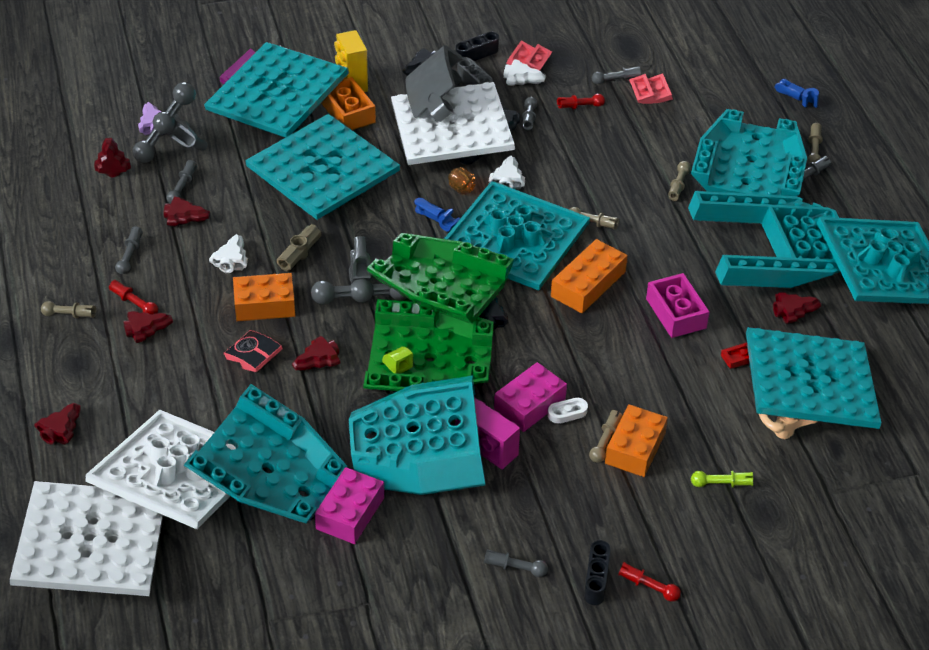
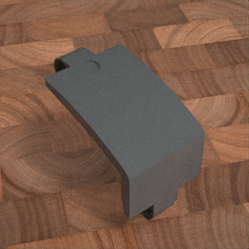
[406,45,463,122]

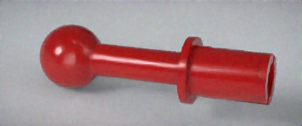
[557,94,605,109]
[109,280,158,315]
[618,562,681,601]

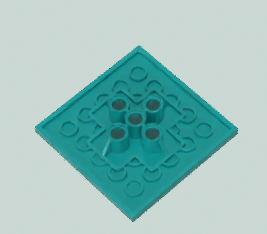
[204,42,349,138]
[245,114,400,220]
[444,181,590,290]
[816,217,929,304]
[746,327,882,429]

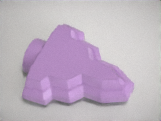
[138,102,161,135]

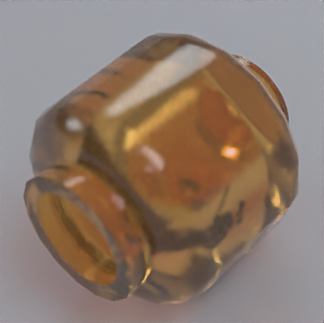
[448,167,475,194]

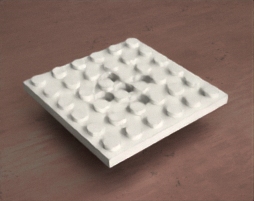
[391,82,515,165]
[86,410,236,529]
[10,481,163,596]

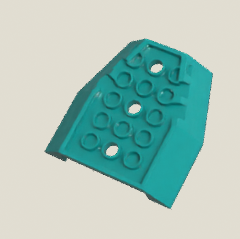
[691,109,807,196]
[349,376,486,495]
[184,384,347,524]

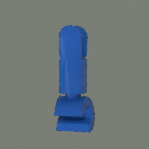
[775,79,819,108]
[415,198,461,232]

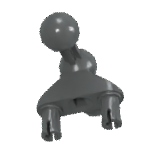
[132,82,208,163]
[311,236,407,305]

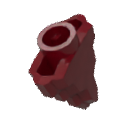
[94,138,131,177]
[164,196,210,226]
[773,292,821,324]
[123,311,173,343]
[292,336,340,371]
[34,403,81,445]

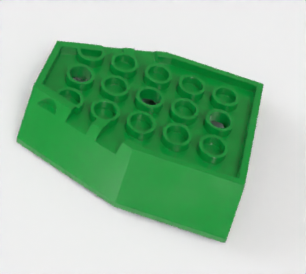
[367,233,514,324]
[363,299,494,391]

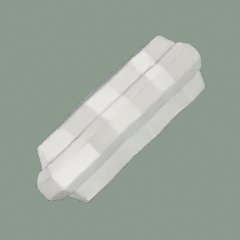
[504,59,546,86]
[489,156,525,189]
[209,234,248,273]

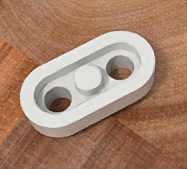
[548,398,588,423]

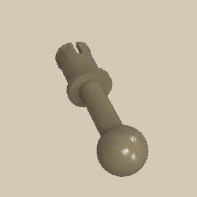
[807,123,823,164]
[668,161,692,201]
[569,207,619,230]
[41,301,96,318]
[589,410,623,463]

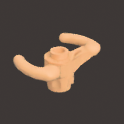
[759,414,818,439]

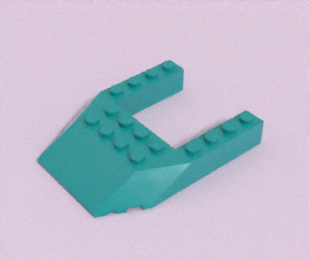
[688,191,840,288]

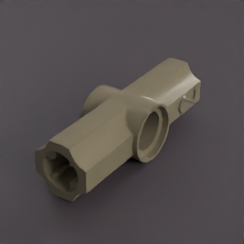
[277,224,321,271]

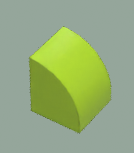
[382,347,413,374]

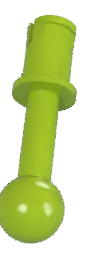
[691,471,753,488]

